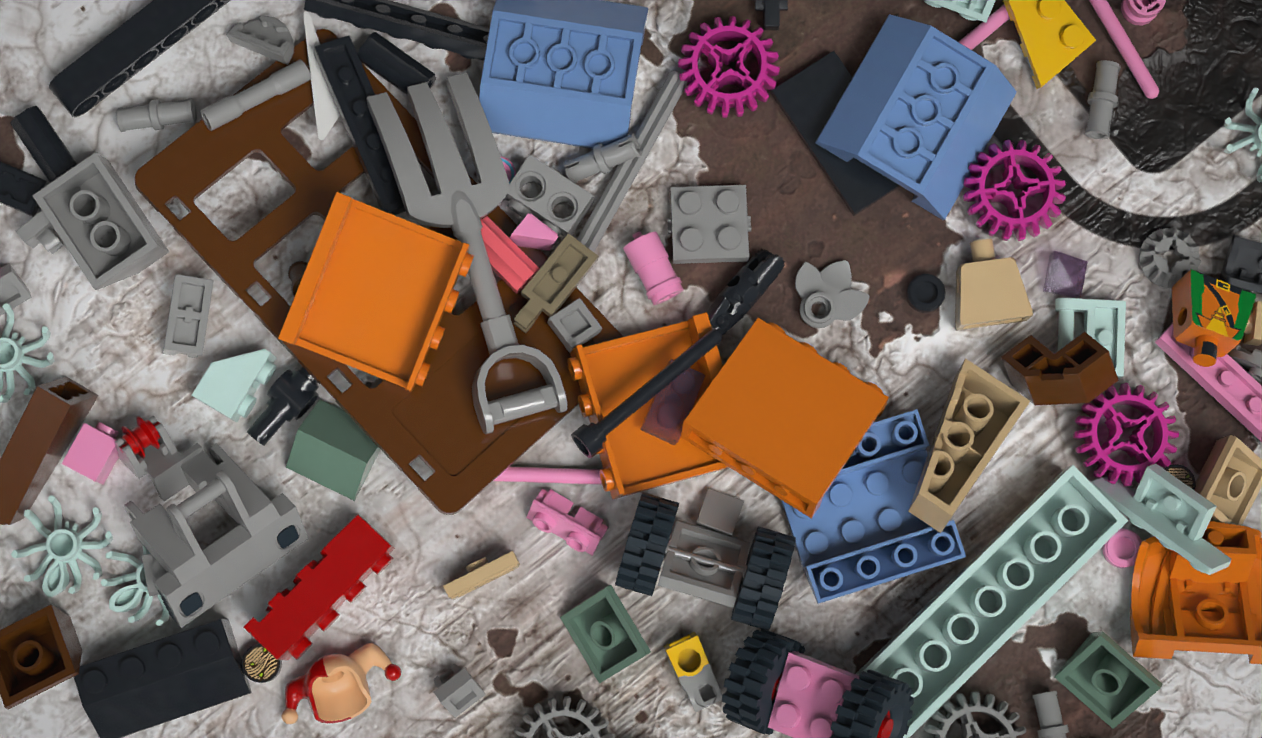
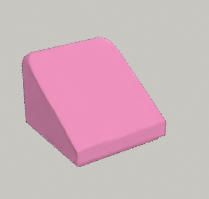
[510,213,559,251]

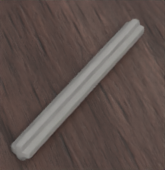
[577,71,688,252]

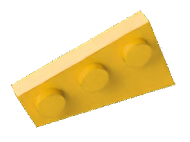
[1003,0,1096,89]

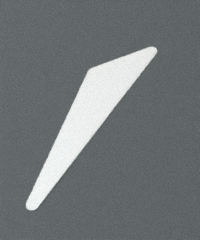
[303,12,340,140]

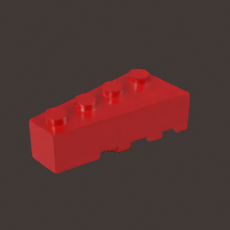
[243,515,395,660]

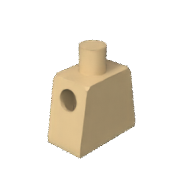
[955,239,1033,331]

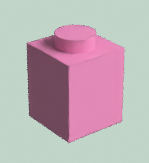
[61,422,119,485]

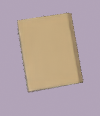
[1194,435,1262,526]

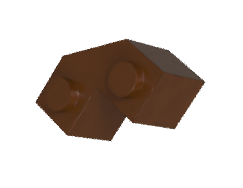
[1001,331,1119,406]

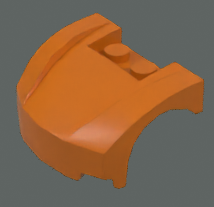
[1130,521,1262,664]

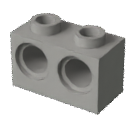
[506,154,594,238]

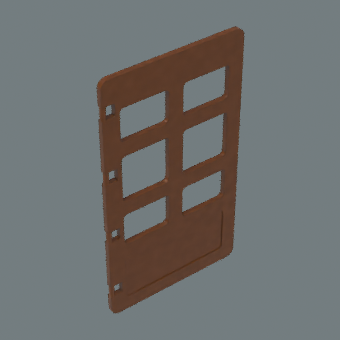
[135,29,624,515]

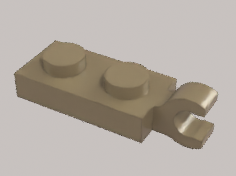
[514,233,599,334]

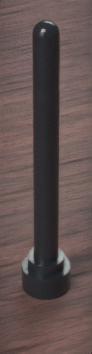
[571,329,722,458]

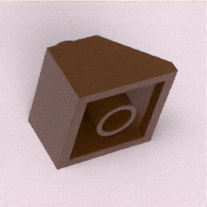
[0,604,82,710]

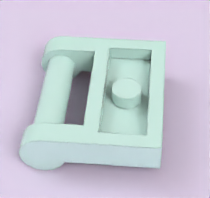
[1055,298,1126,378]

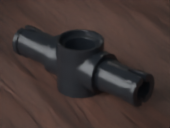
[247,366,319,446]

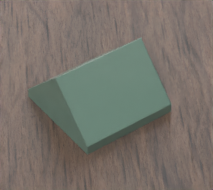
[286,399,381,501]
[560,585,651,684]
[1055,631,1163,729]

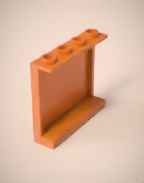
[278,192,474,391]
[567,312,730,500]
[681,318,889,519]

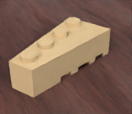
[908,358,1030,533]

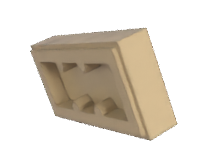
[443,551,520,600]

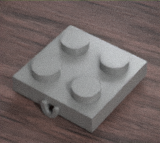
[668,185,751,264]

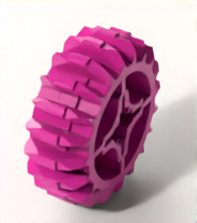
[678,16,780,118]
[963,140,1066,241]
[1073,383,1179,487]

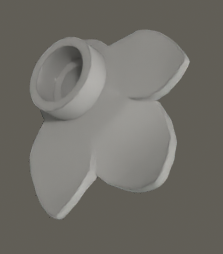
[795,260,870,328]

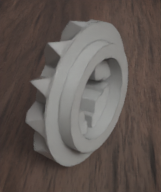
[1139,227,1201,288]

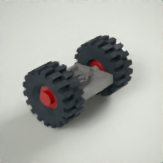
[615,492,796,630]

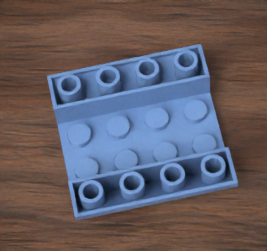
[479,0,648,149]
[815,14,1017,220]
[780,409,966,604]

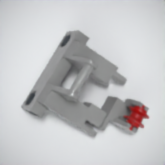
[115,416,309,628]

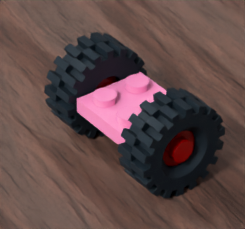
[722,628,914,738]

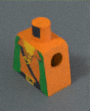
[1172,269,1256,367]

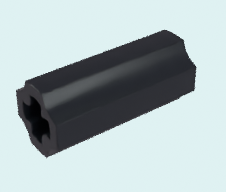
[357,32,437,95]
[10,106,77,183]

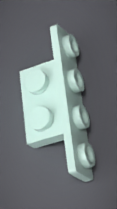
[1091,463,1232,575]

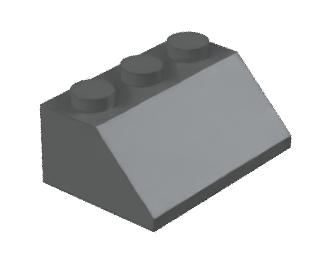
[32,152,169,290]

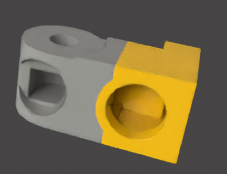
[663,632,722,712]

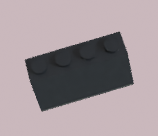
[74,619,252,738]

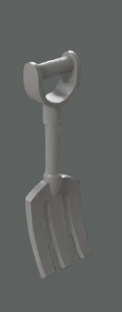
[367,72,567,434]

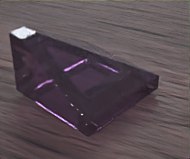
[1043,251,1088,298]

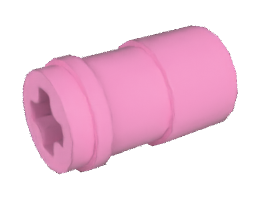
[623,231,684,305]

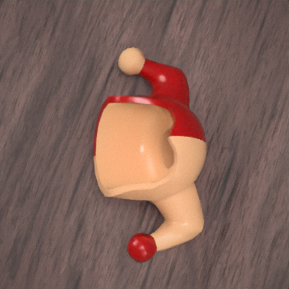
[281,643,402,724]

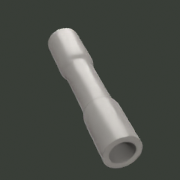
[200,59,311,131]

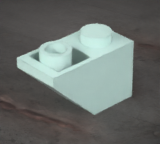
[191,349,277,422]

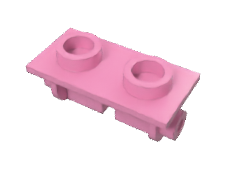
[526,489,608,556]

